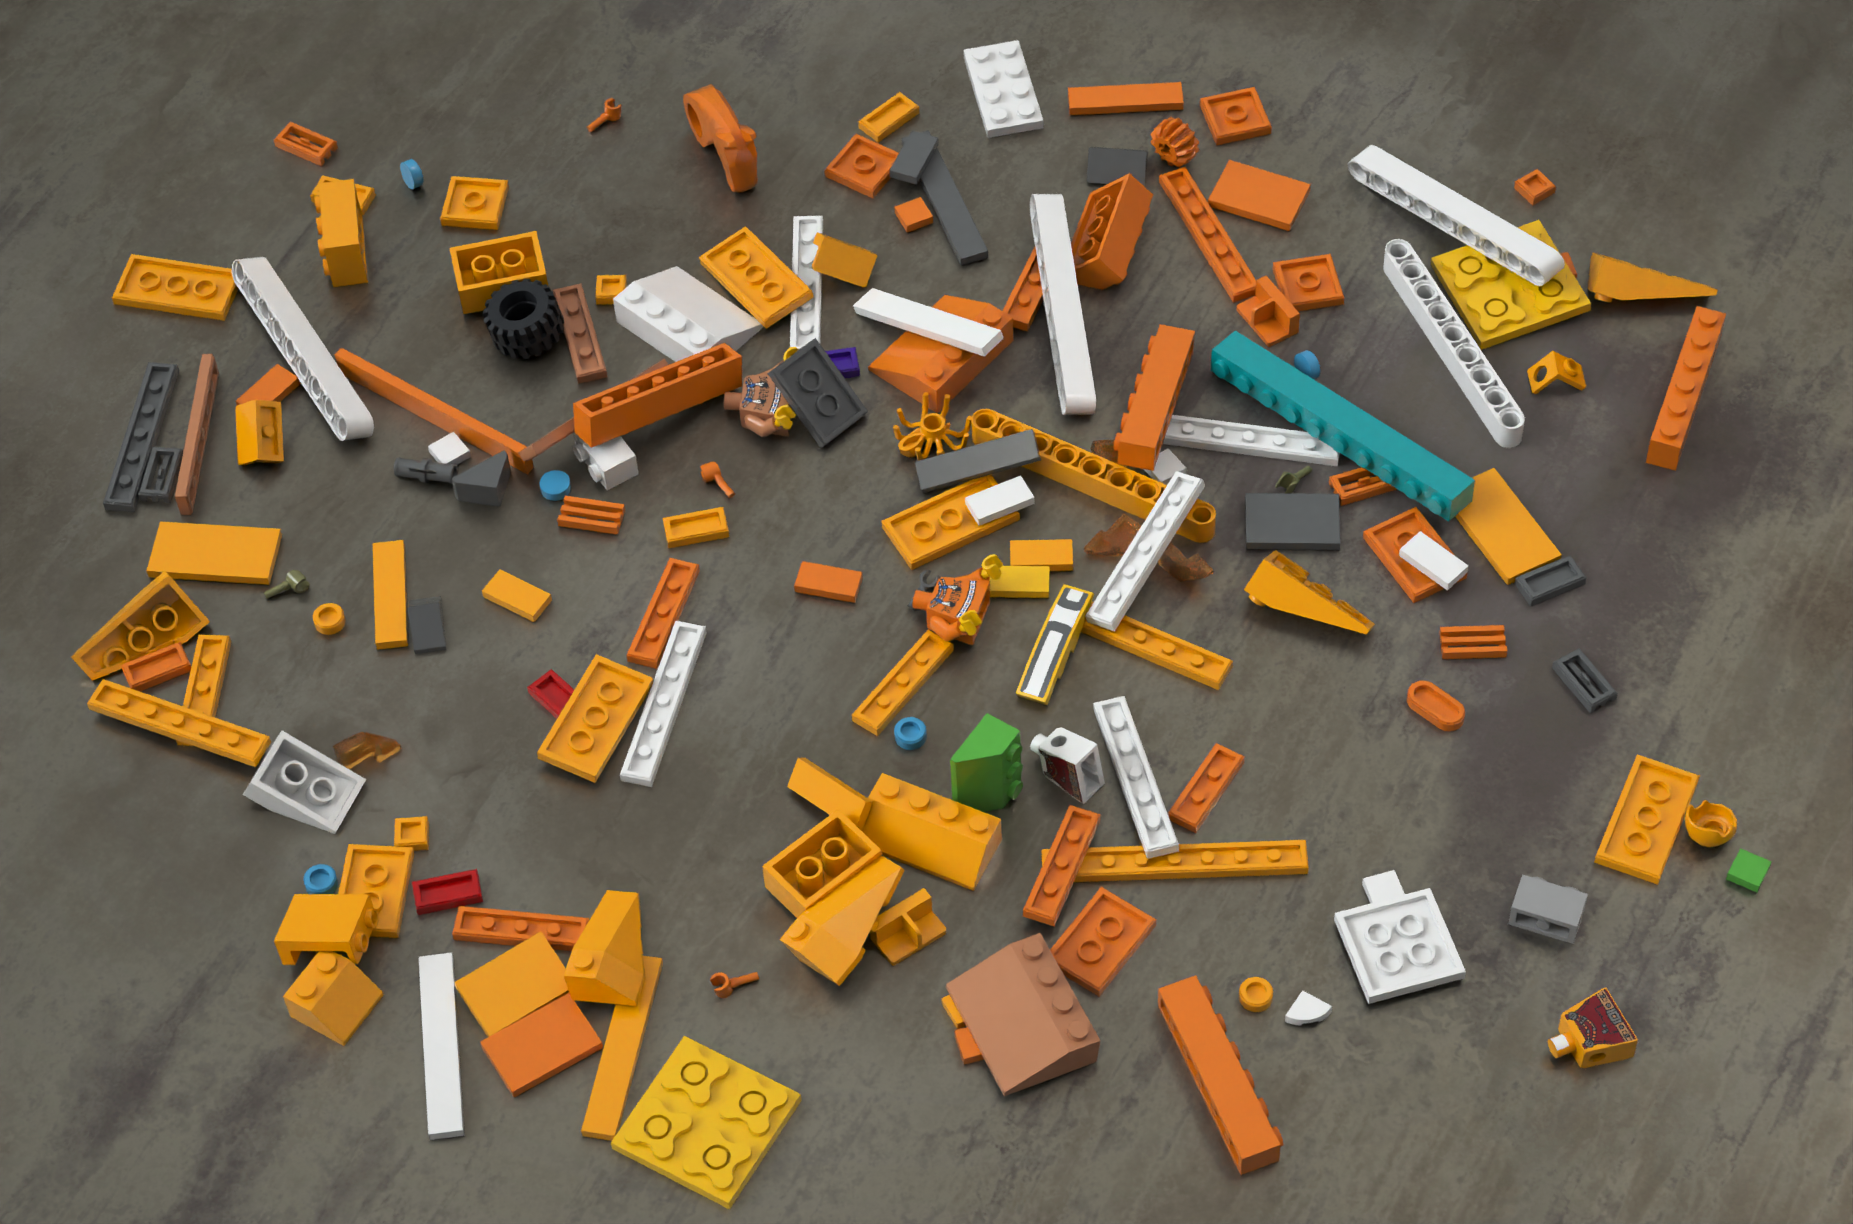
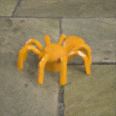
[893,392,971,461]

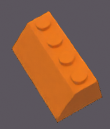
[1071,173,1153,290]

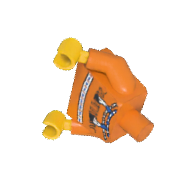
[912,554,1003,645]

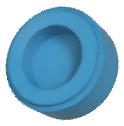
[400,159,424,189]
[1294,350,1320,380]
[539,470,571,501]
[894,717,927,750]
[303,864,338,894]

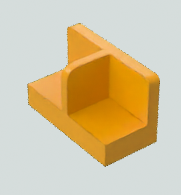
[812,232,878,288]
[236,400,284,466]
[870,888,947,966]

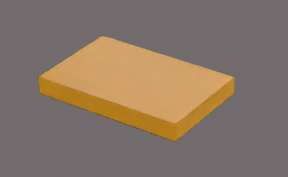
[338,844,415,938]
[454,932,569,1037]

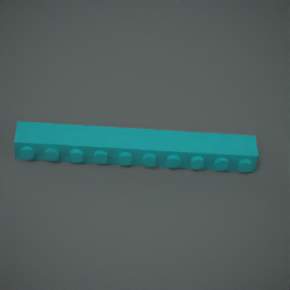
[1210,331,1475,521]

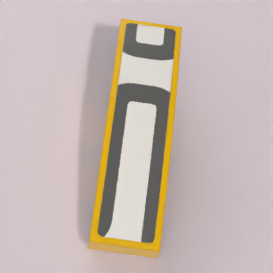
[1016,584,1094,705]

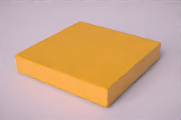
[440,176,509,230]

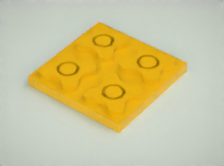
[1431,220,1591,350]
[611,1036,802,1210]

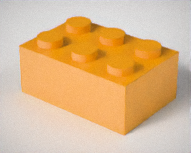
[315,179,368,287]
[449,231,548,314]
[762,809,882,918]

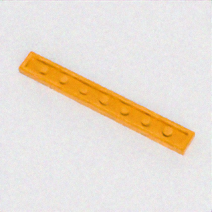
[1041,840,1309,882]

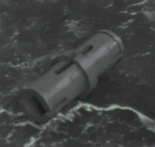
[394,457,458,484]

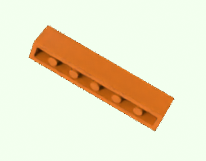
[1646,306,1726,471]
[1113,324,1195,471]
[573,343,742,448]
[1158,975,1283,1175]

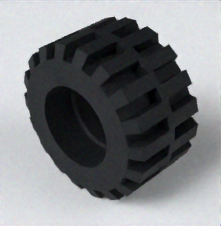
[483,279,564,359]

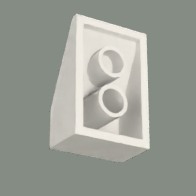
[243,730,366,834]

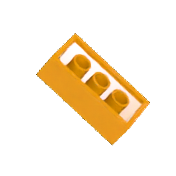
[862,773,1002,891]

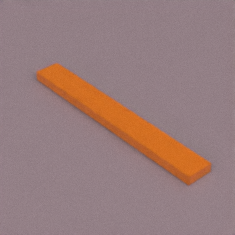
[334,348,534,475]

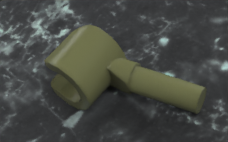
[1275,466,1312,493]
[264,570,310,599]

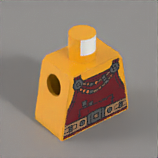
[1548,987,1638,1068]

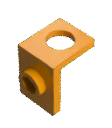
[1527,351,1586,394]

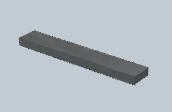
[902,130,988,266]
[103,362,179,512]

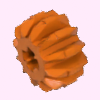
[1151,117,1200,168]

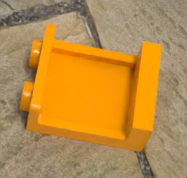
[274,894,378,965]

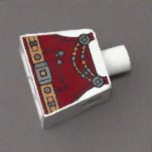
[1030,727,1105,804]

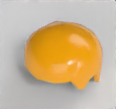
[1685,800,1737,847]

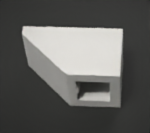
[573,432,639,491]

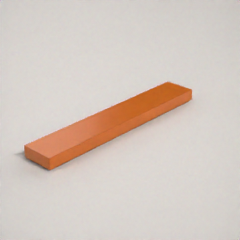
[1159,167,1256,303]

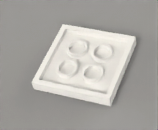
[1334,888,1466,1004]

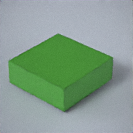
[1726,848,1771,893]

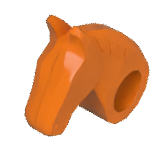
[683,84,758,193]

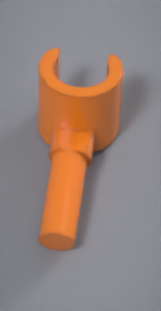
[587,98,621,132]
[700,462,735,498]
[710,972,759,998]

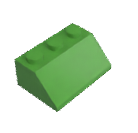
[950,713,1023,812]

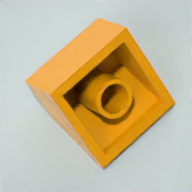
[283,951,384,1046]

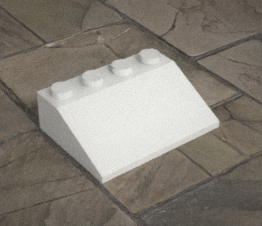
[613,266,763,362]

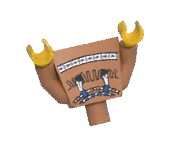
[724,347,799,437]

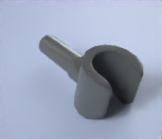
[907,570,941,610]

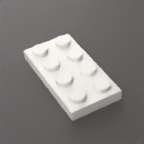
[964,40,1043,138]

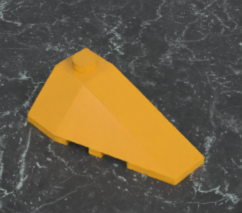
[1587,252,1718,303]
[1244,550,1375,634]
[71,571,210,681]
[780,855,905,986]
[563,890,645,1006]

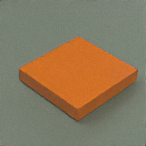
[1200,87,1272,146]
[824,134,899,198]
[1273,254,1344,311]

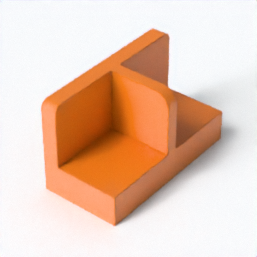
[1237,275,1300,347]

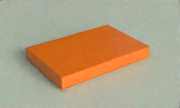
[1208,160,1311,231]
[1363,507,1468,603]
[1050,887,1156,997]
[480,993,603,1098]

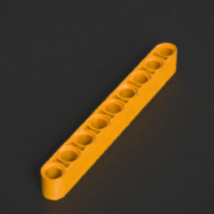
[971,409,1216,543]

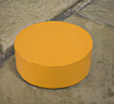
[313,603,346,635]
[1239,977,1273,1012]

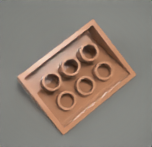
[946,933,1101,1096]

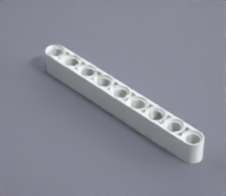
[1348,145,1565,286]
[1030,194,1096,415]
[1383,239,1525,448]
[232,257,374,441]

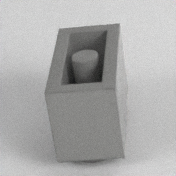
[1508,874,1588,944]

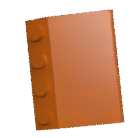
[868,295,1014,414]

